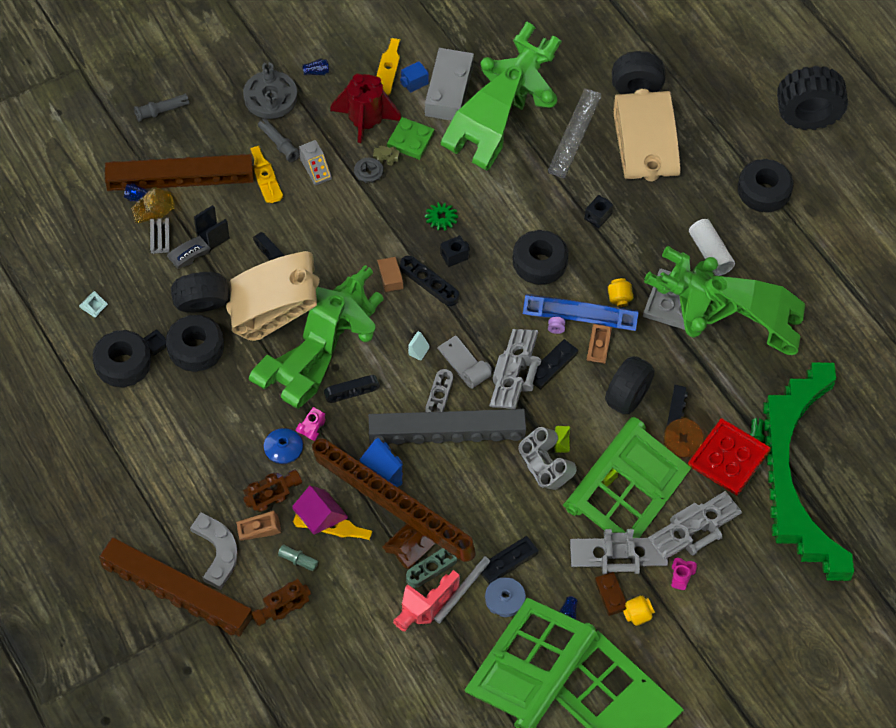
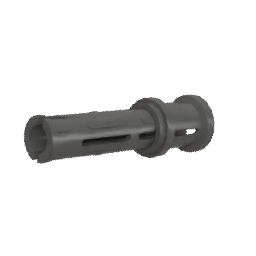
[134,94,189,122]
[258,118,300,162]

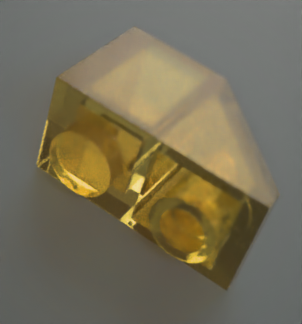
[131,187,175,223]

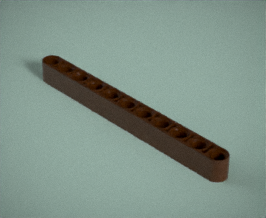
[312,439,476,562]

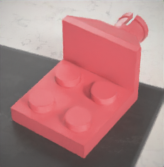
[393,570,460,632]

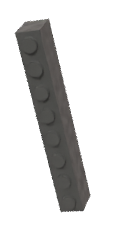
[368,409,526,445]

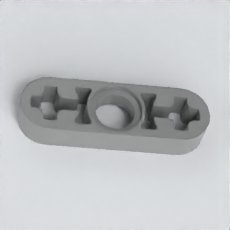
[425,369,453,412]

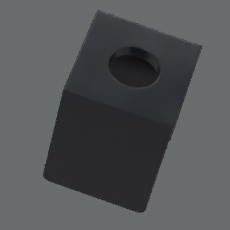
[194,205,230,251]

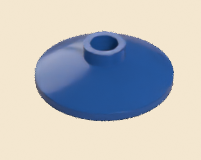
[264,428,303,464]

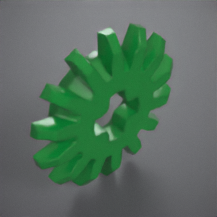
[425,202,458,230]

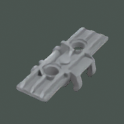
[489,329,541,409]
[648,491,742,560]
[570,529,668,574]

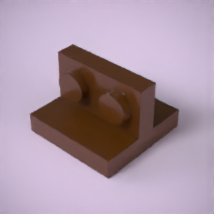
[382,523,435,569]

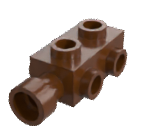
[243,469,302,512]
[251,579,311,627]

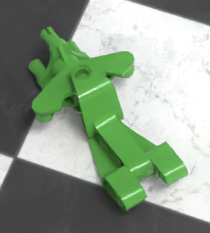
[441,22,562,171]
[644,246,805,355]
[249,265,384,409]

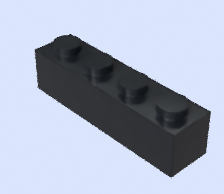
[666,385,688,434]

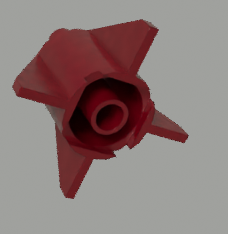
[330,74,401,143]

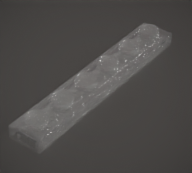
[548,89,601,179]

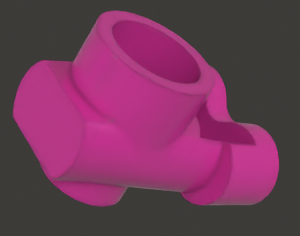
[296,407,325,441]
[671,558,697,590]

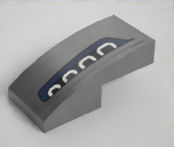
[167,236,210,269]

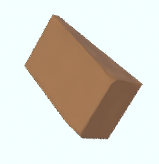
[377,257,403,292]
[587,324,612,364]
[236,511,281,541]

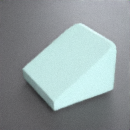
[79,291,108,317]
[408,331,429,360]

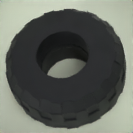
[612,51,665,94]
[738,159,794,212]
[512,230,568,285]
[171,272,229,313]
[166,315,224,372]
[92,330,151,387]
[605,356,655,415]

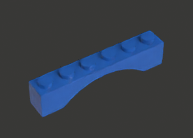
[523,294,639,331]

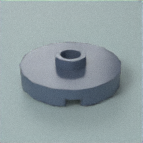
[485,577,526,617]

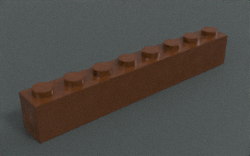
[105,154,253,191]
[99,537,253,637]

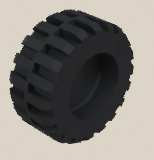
[777,66,848,130]

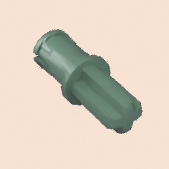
[278,544,318,571]

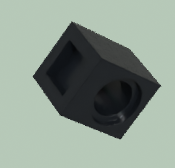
[584,195,613,228]
[440,235,470,268]

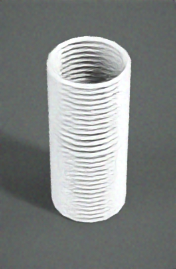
[689,219,735,276]

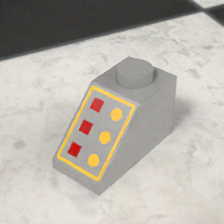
[299,140,332,186]

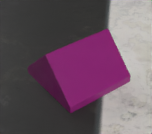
[292,485,348,535]

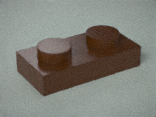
[594,572,626,616]

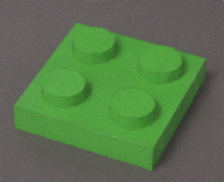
[387,117,435,160]

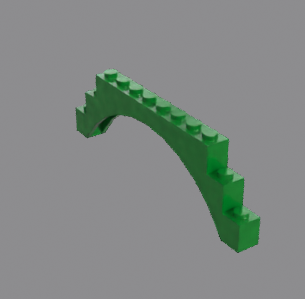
[763,362,854,581]

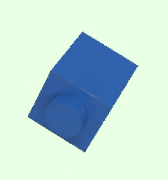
[400,61,429,93]

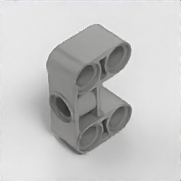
[519,427,577,490]

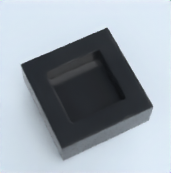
[144,329,166,356]

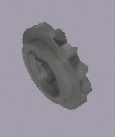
[354,158,383,183]

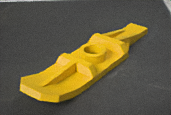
[376,38,400,96]
[250,146,283,203]
[293,514,372,540]

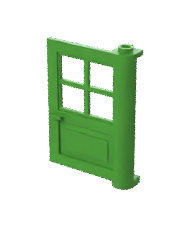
[563,417,691,538]
[464,598,599,728]
[547,631,684,728]

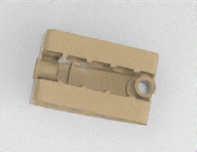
[614,89,680,181]
[226,251,319,341]

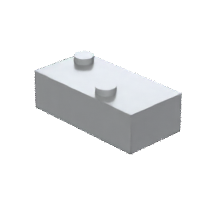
[425,48,474,121]

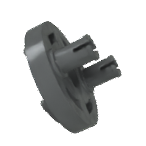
[243,62,297,119]

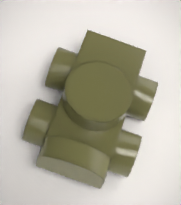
[373,145,400,166]

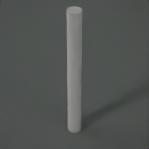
[433,556,490,624]

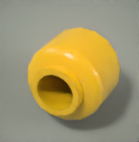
[608,278,633,307]
[623,596,655,626]

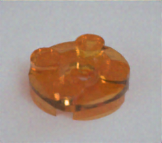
[663,418,704,457]

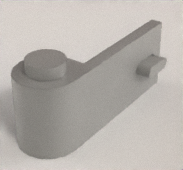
[438,335,492,389]

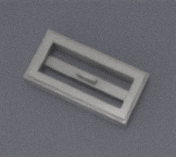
[150,218,170,253]

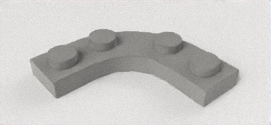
[190,512,237,590]

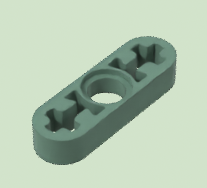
[406,548,458,588]

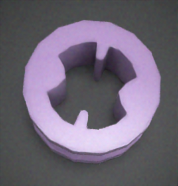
[548,317,565,334]

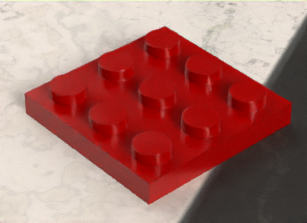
[688,418,771,496]

